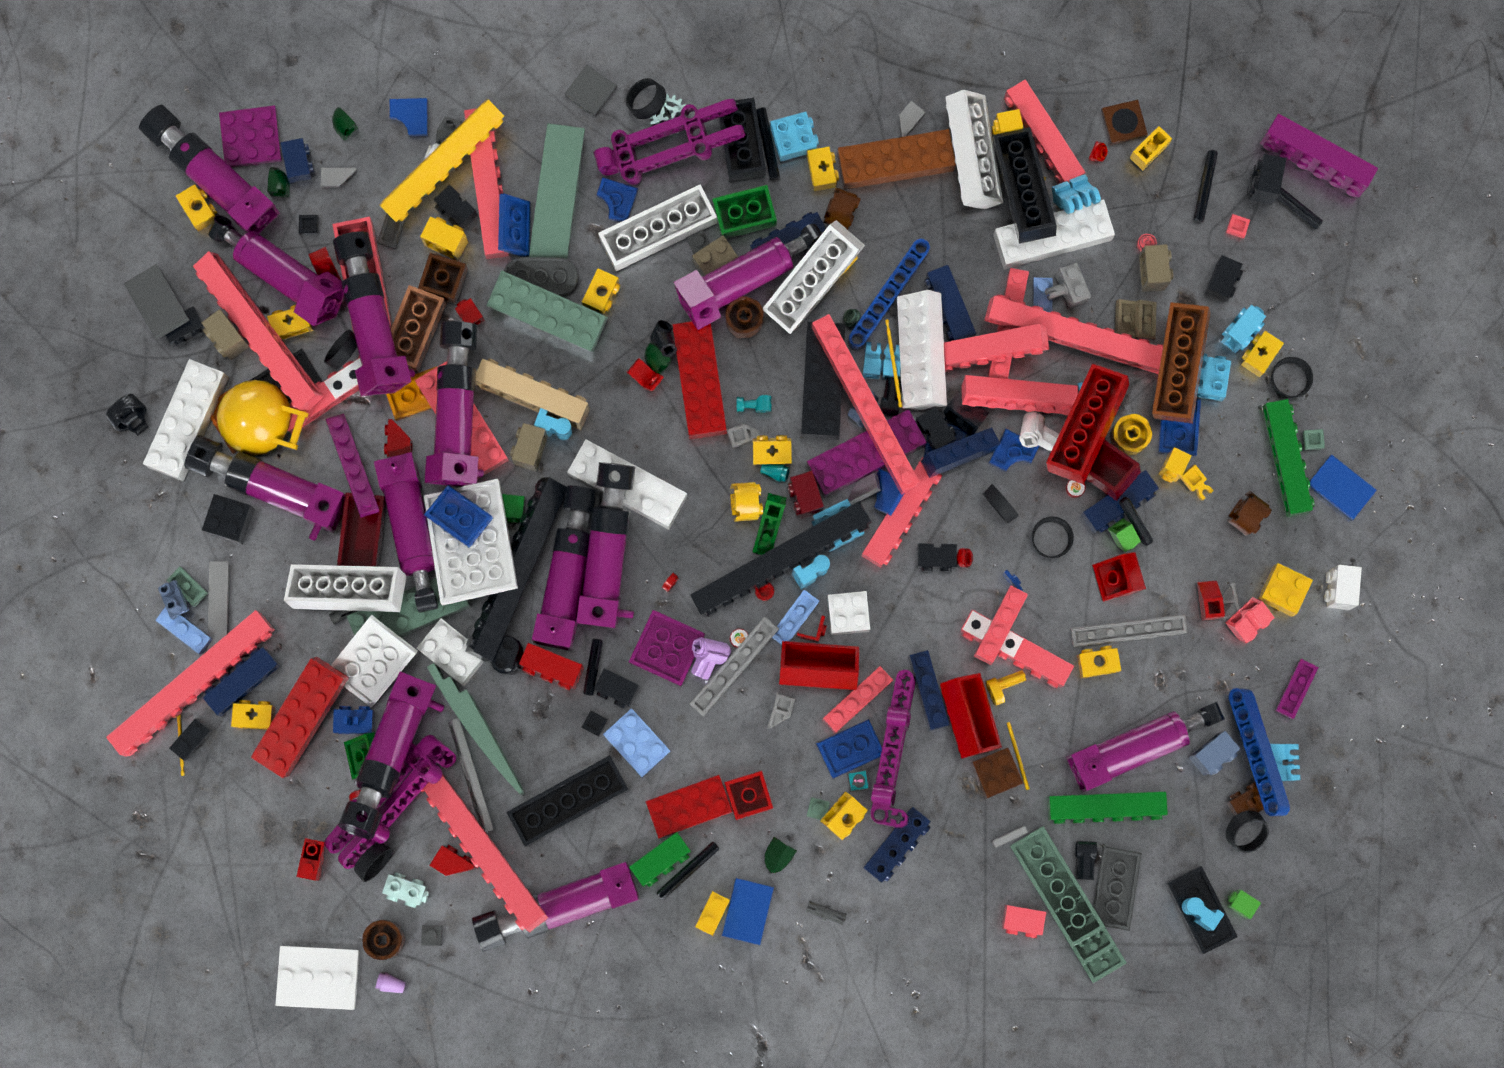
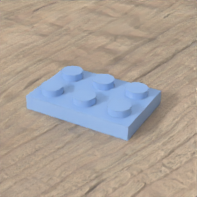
[603,708,671,778]

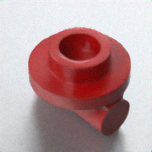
[1088,141,1108,161]

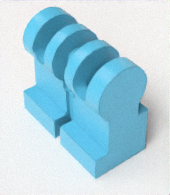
[1052,174,1101,214]
[862,342,901,380]
[534,408,572,440]
[792,555,830,590]
[1265,744,1301,781]
[1182,897,1224,931]

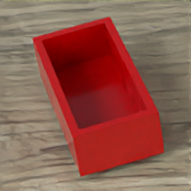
[779,641,859,690]
[940,673,1002,759]
[645,775,732,839]

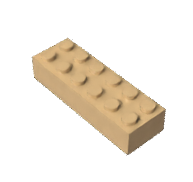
[476,358,590,430]

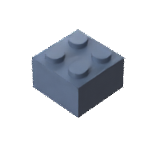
[1188,731,1240,776]

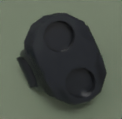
[106,393,149,436]
[491,636,524,674]

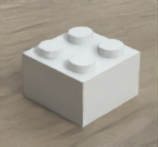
[1324,565,1362,610]
[827,591,870,635]

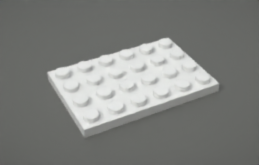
[424,479,518,606]

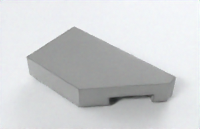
[899,101,926,137]
[320,168,357,188]
[727,424,765,448]
[848,473,881,505]
[1221,582,1240,621]
[767,693,795,729]
[991,826,1028,848]

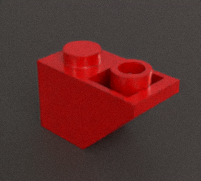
[308,247,342,281]
[384,419,413,458]
[1197,581,1225,621]
[296,838,325,881]
[429,844,476,876]

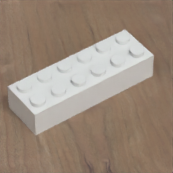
[946,90,1003,209]
[598,184,717,271]
[993,200,1115,270]
[763,220,865,334]
[897,290,947,411]
[143,359,229,482]
[567,439,687,530]
[284,564,407,612]

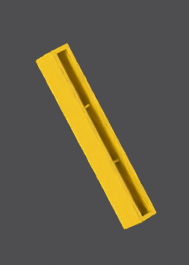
[379,99,504,222]

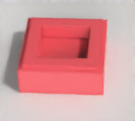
[1226,214,1250,239]

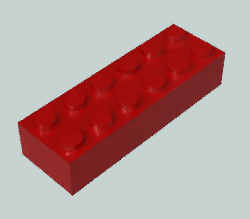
[672,321,727,440]
[1046,363,1129,485]
[251,657,349,778]

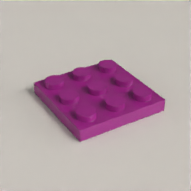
[219,105,282,168]
[629,610,706,686]

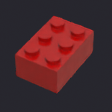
[519,643,584,691]

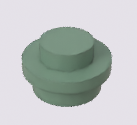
[843,309,861,327]

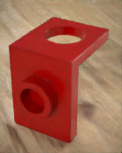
[627,358,664,391]
[796,615,827,643]

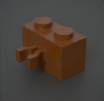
[1226,782,1264,817]

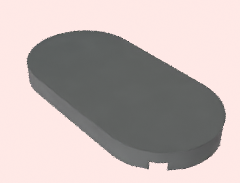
[504,257,579,296]

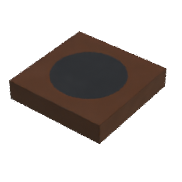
[1101,99,1148,145]

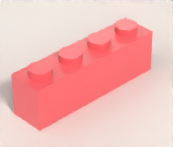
[974,586,1028,665]
[822,666,893,734]

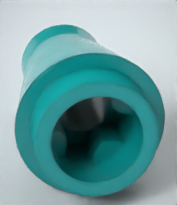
[760,464,790,483]

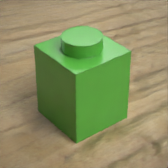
[1108,518,1141,552]
[1227,890,1261,919]

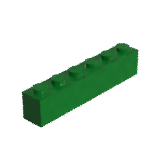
[1262,399,1315,517]
[1047,792,1168,824]

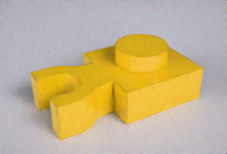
[1180,465,1213,500]

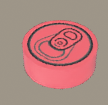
[1137,234,1157,252]

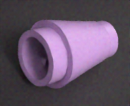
[375,972,406,993]

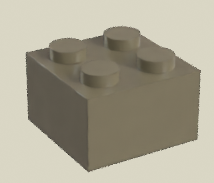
[692,235,738,276]
[1139,244,1173,292]
[201,309,249,361]
[510,423,548,472]

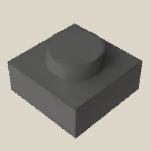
[686,230,710,254]
[421,925,442,946]

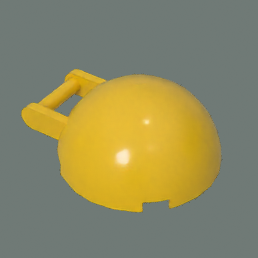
[217,380,309,456]

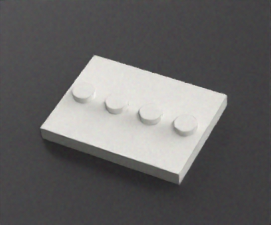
[331,615,417,708]
[275,946,360,1010]

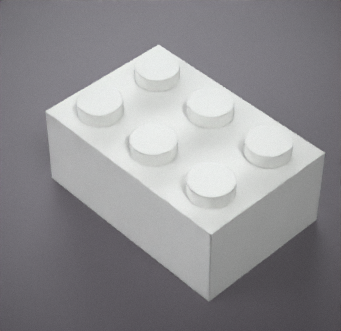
[417,618,484,686]

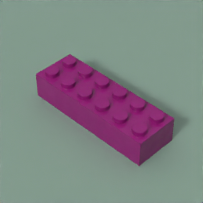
[1260,113,1378,198]
[807,409,927,498]

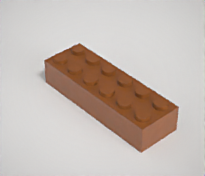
[837,129,956,190]
[1152,302,1211,424]

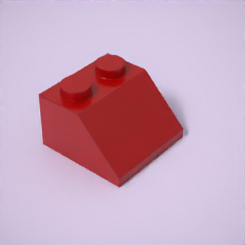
[1092,552,1146,601]

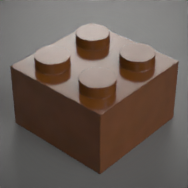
[418,253,468,305]
[970,748,1024,799]

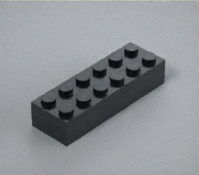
[993,127,1057,244]
[801,322,845,440]
[506,755,629,847]

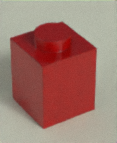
[455,298,485,326]

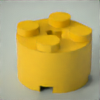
[1111,414,1152,455]
[730,482,763,522]

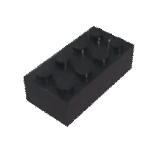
[719,97,766,181]

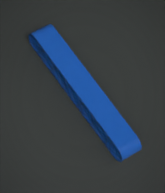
[848,239,930,351]
[1229,688,1290,816]

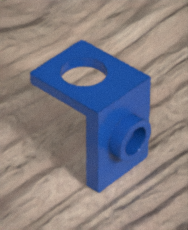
[1002,570,1023,591]

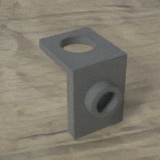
[436,116,462,144]

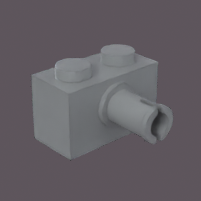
[1045,263,1091,309]

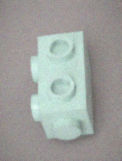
[382,872,429,908]

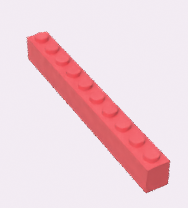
[193,251,324,411]
[984,295,1163,375]
[812,314,920,495]
[106,610,275,757]
[421,773,548,933]

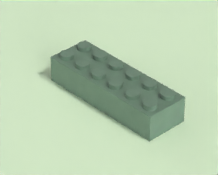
[486,270,608,352]
[346,578,471,638]

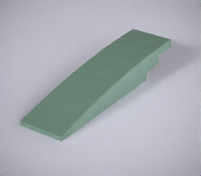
[529,123,585,260]
[427,663,526,796]
[1010,826,1127,984]

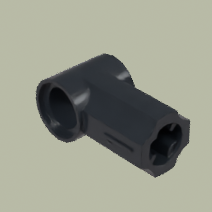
[650,320,677,357]
[880,377,902,416]
[1075,841,1097,880]

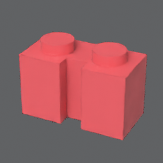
[1225,597,1274,643]
[1002,905,1046,939]

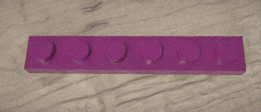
[326,413,379,518]

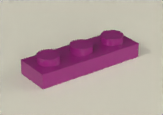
[1275,659,1319,719]

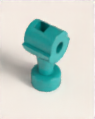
[737,395,772,413]

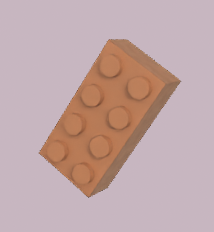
[391,285,447,373]

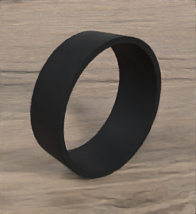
[626,78,666,119]
[324,329,357,369]
[1271,357,1313,398]
[983,484,1019,523]
[1032,516,1074,558]
[1225,810,1269,853]
[354,843,393,882]

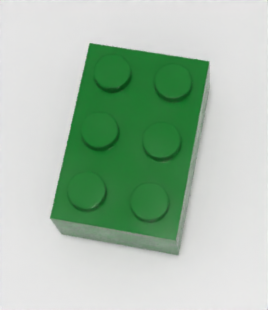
[712,185,777,239]
[629,832,691,887]

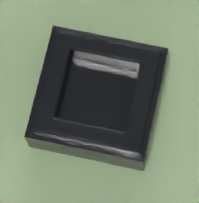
[299,215,319,235]
[581,710,608,737]

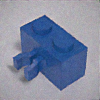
[333,706,375,734]

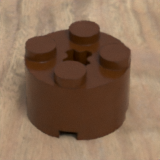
[823,187,861,230]
[726,296,764,338]
[1227,491,1272,535]
[362,920,405,960]

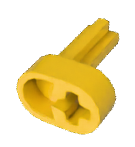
[985,670,1026,706]

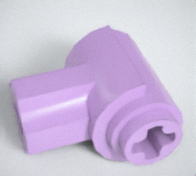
[691,637,731,680]

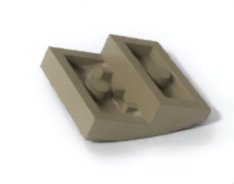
[1115,299,1157,340]

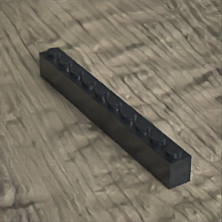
[465,477,567,662]
[690,501,872,617]

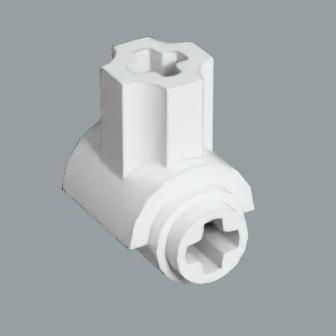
[1019,411,1059,451]

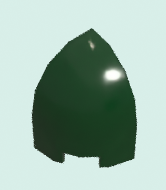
[332,107,358,141]
[267,167,290,197]
[644,343,671,375]
[764,837,797,873]

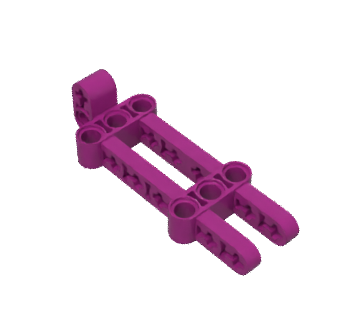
[593,99,745,185]
[871,670,916,828]
[324,735,456,869]

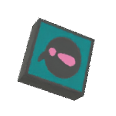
[847,770,869,792]

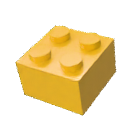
[420,216,468,261]
[1258,563,1313,617]

